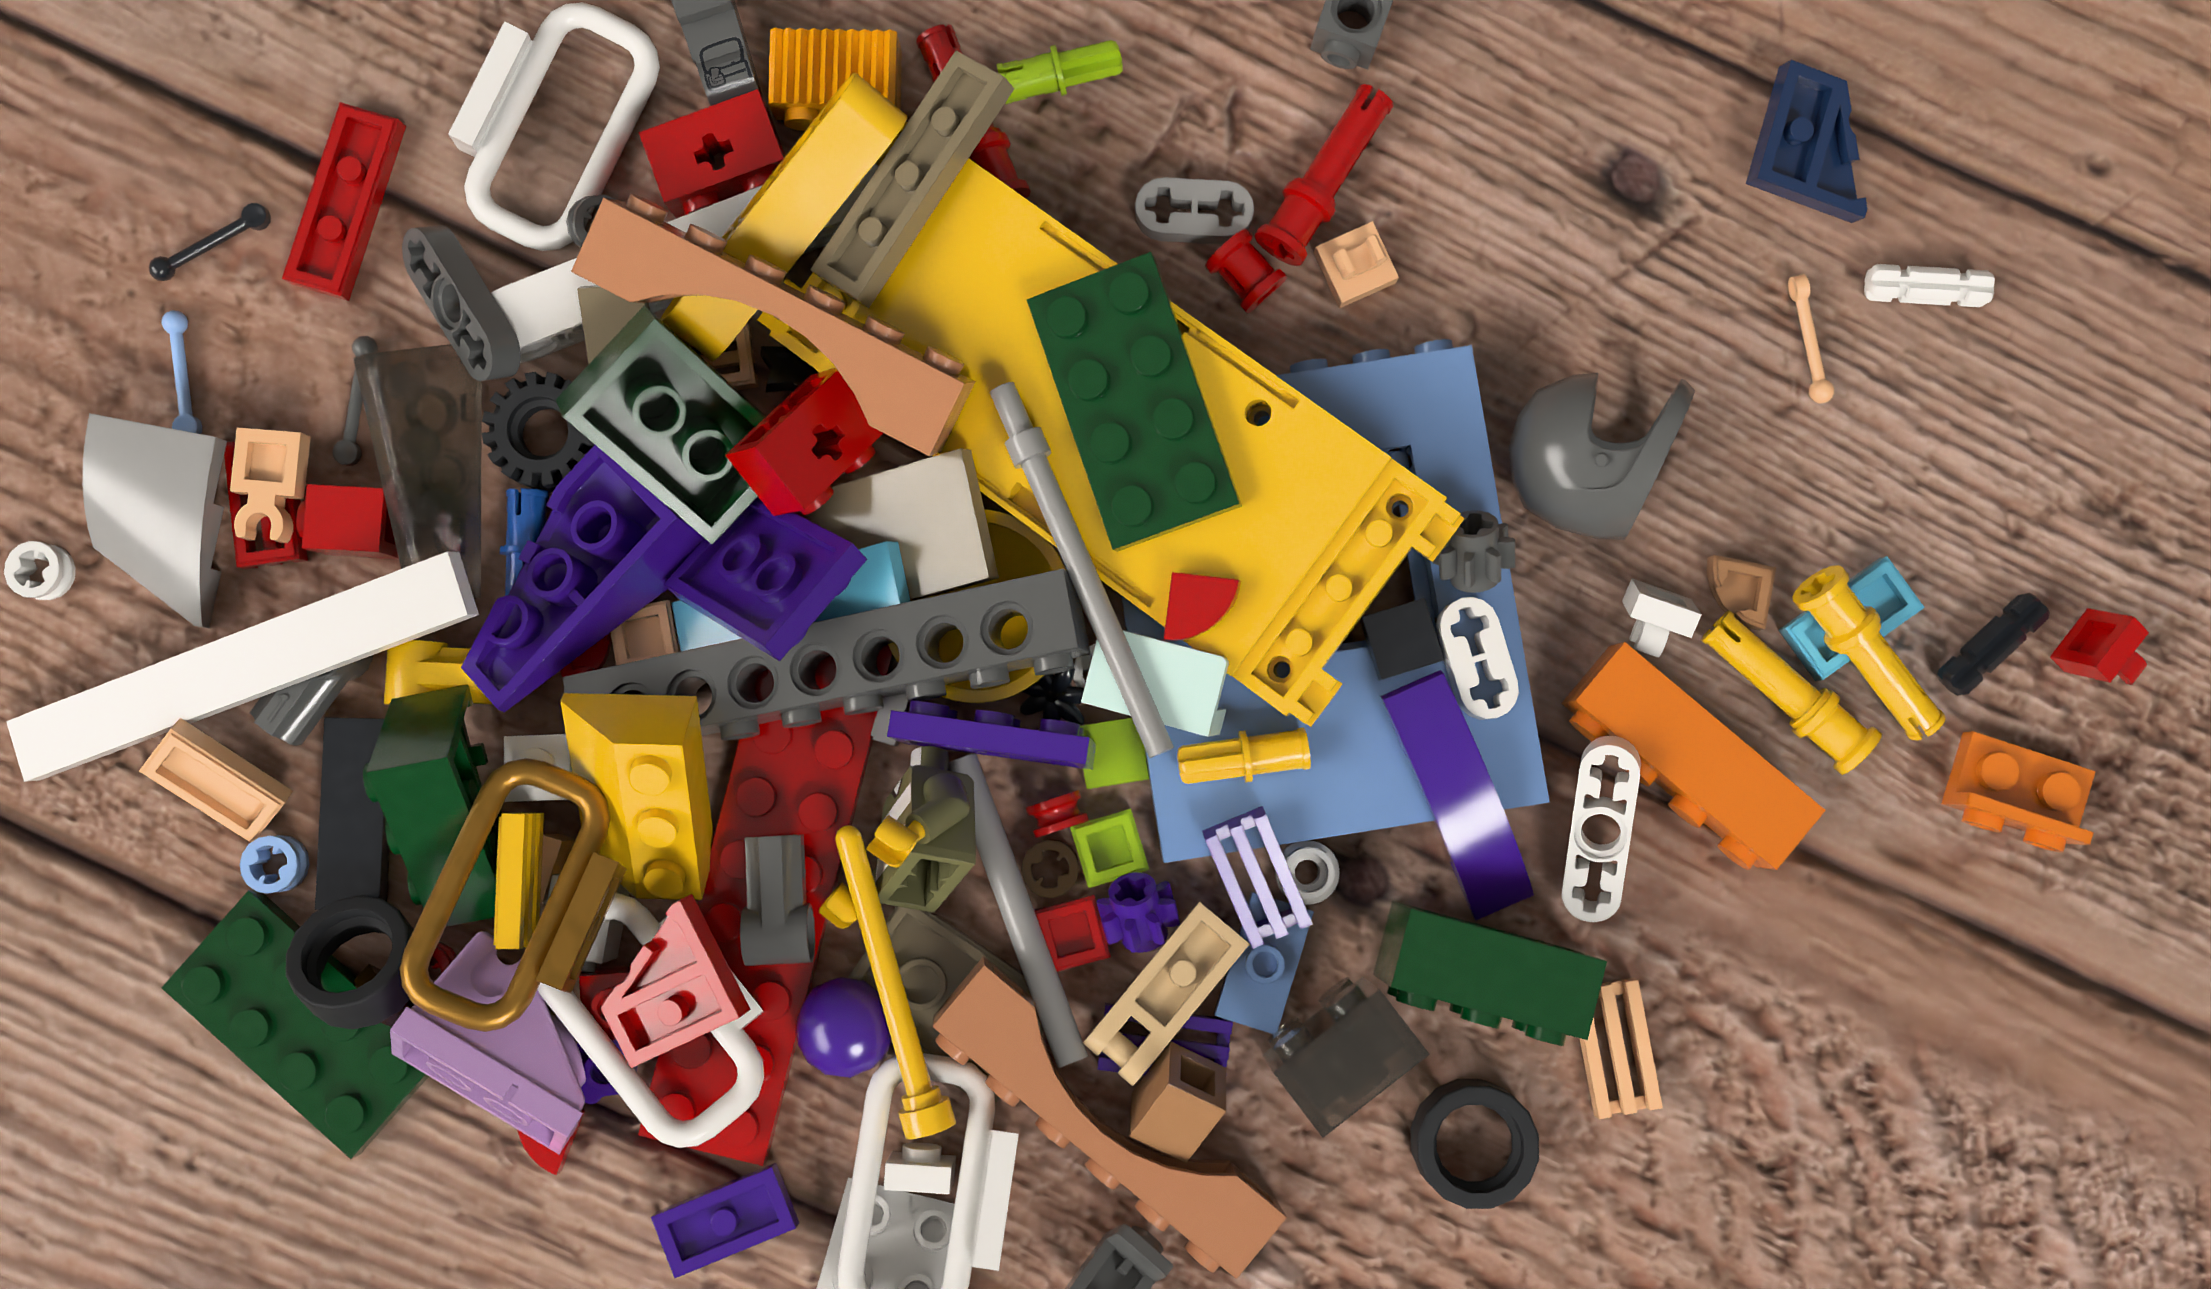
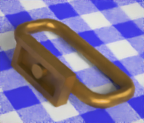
[400,758,627,1032]

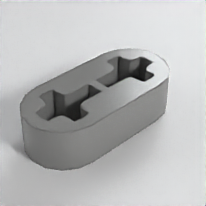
[1135,177,1254,245]

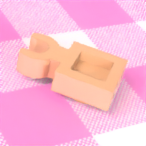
[230,427,311,543]

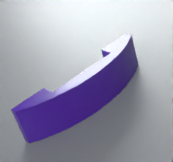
[1380,670,1534,921]

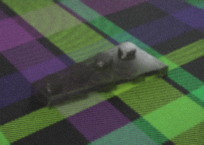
[353,344,482,599]

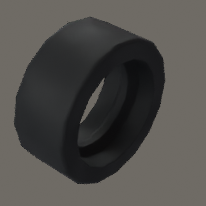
[286,895,414,1029]
[1411,1079,1539,1209]

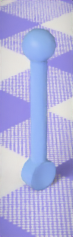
[161,310,203,434]

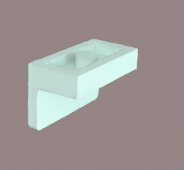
[1081,630,1229,737]

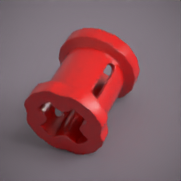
[1204,229,1287,314]

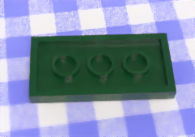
[1026,252,1242,552]
[161,890,429,1159]

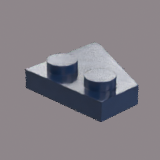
[1746,60,1868,223]

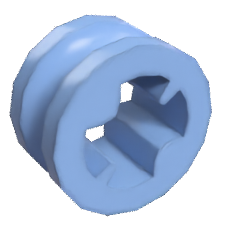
[240,835,310,894]

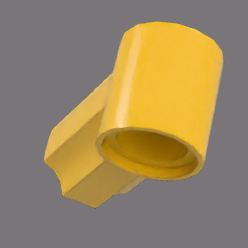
[384,640,493,705]

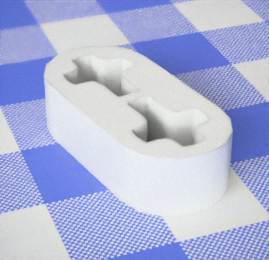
[1435,597,1519,720]

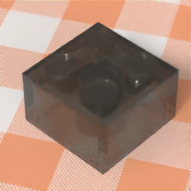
[1263,977,1430,1138]

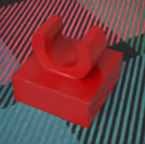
[2050,608,2149,685]

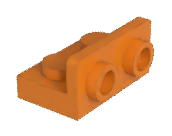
[1941,731,2096,853]

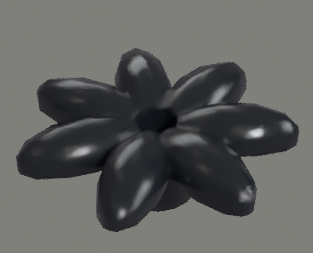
[1020,668,1084,726]

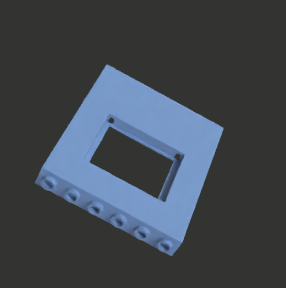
[1120,339,1550,863]

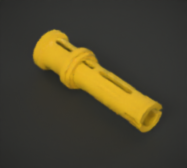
[1792,565,1946,740]
[1701,610,1882,775]

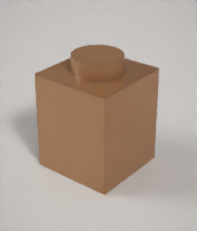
[1129,1041,1226,1163]

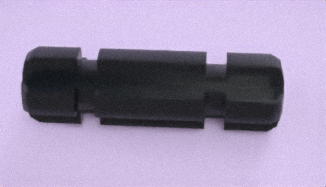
[1937,593,2050,696]

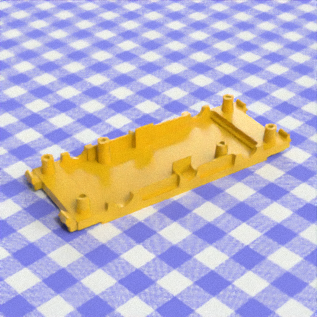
[757,121,1465,727]

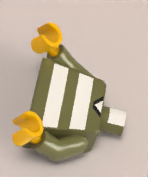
[819,746,976,929]

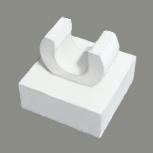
[1622,578,1702,658]

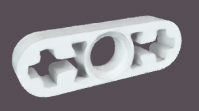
[1562,736,1641,922]

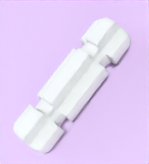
[1864,264,1995,307]

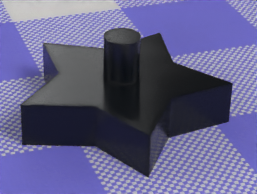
[760,346,819,393]

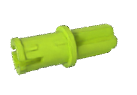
[996,40,1123,105]

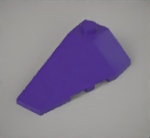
[461,445,704,712]

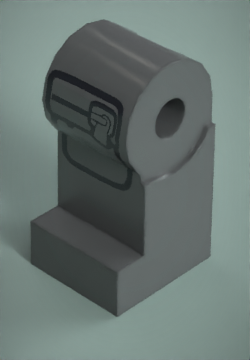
[671,0,763,106]

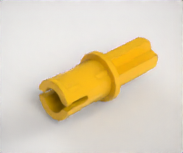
[1177,727,1311,784]

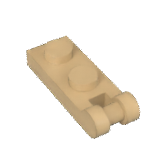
[1083,902,1250,1086]

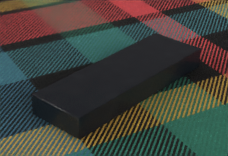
[315,717,390,910]

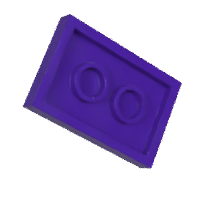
[664,496,867,661]
[887,701,1096,770]

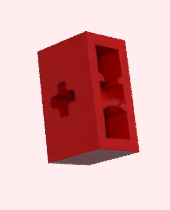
[638,89,785,219]
[725,368,883,516]

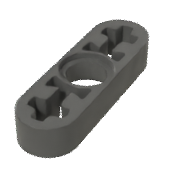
[402,225,521,381]

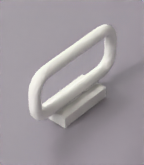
[448,2,660,251]
[537,893,764,1148]
[838,1053,1019,1289]

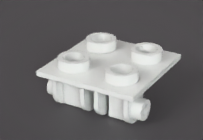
[816,1177,955,1289]

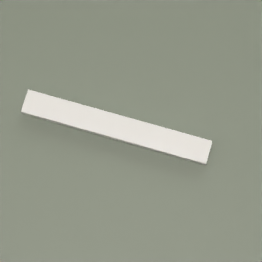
[6,551,479,782]

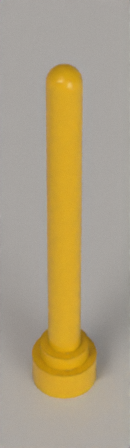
[835,825,956,1139]

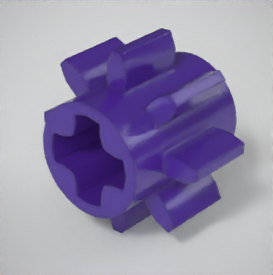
[1097,872,1180,953]

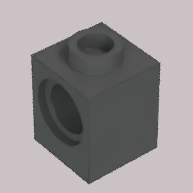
[1310,0,1393,70]

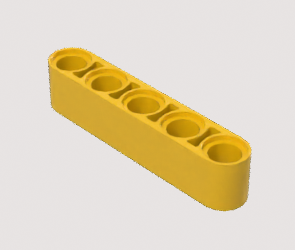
[660,73,907,362]

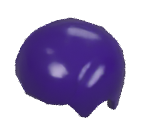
[796,977,891,1078]

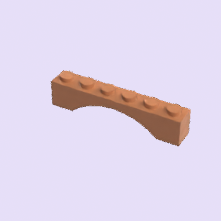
[571,193,975,456]
[932,956,1287,1279]

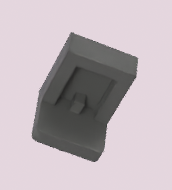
[1065,1224,1174,1289]

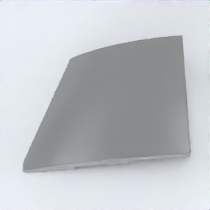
[82,413,227,628]

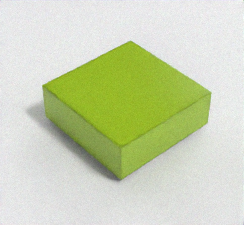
[1080,718,1149,789]
[1070,808,1150,888]

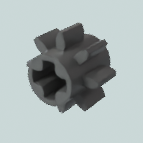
[1433,510,1516,593]

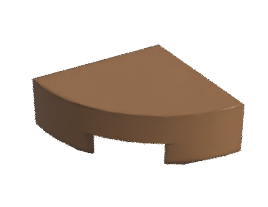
[1707,555,1776,631]

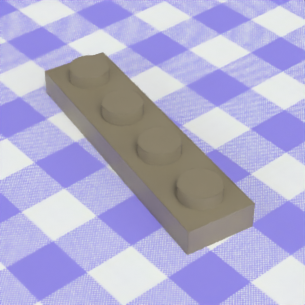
[810,51,1014,308]

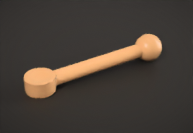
[1788,274,1834,403]

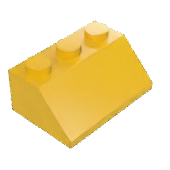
[560,693,714,900]

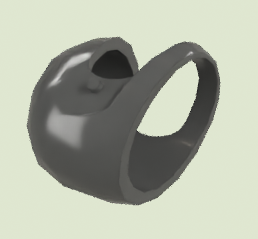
[1509,373,1695,540]

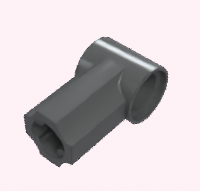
[250,655,373,746]
[740,834,815,966]

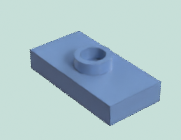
[1214,891,1314,1035]

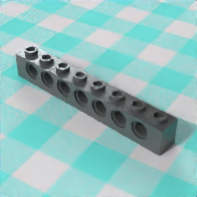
[563,569,1091,741]

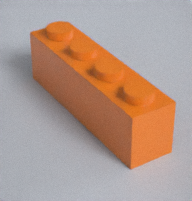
[1561,642,1826,870]

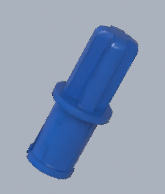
[499,488,549,596]

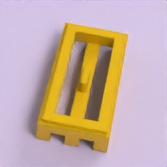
[493,813,544,949]

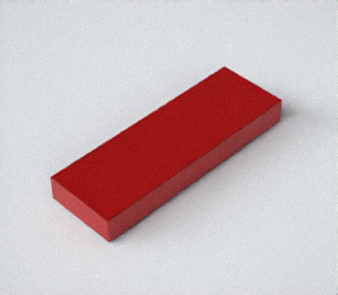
[282,102,407,301]

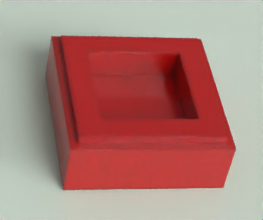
[1034,894,1111,972]

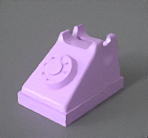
[390,931,586,1154]

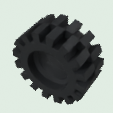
[482,372,595,492]

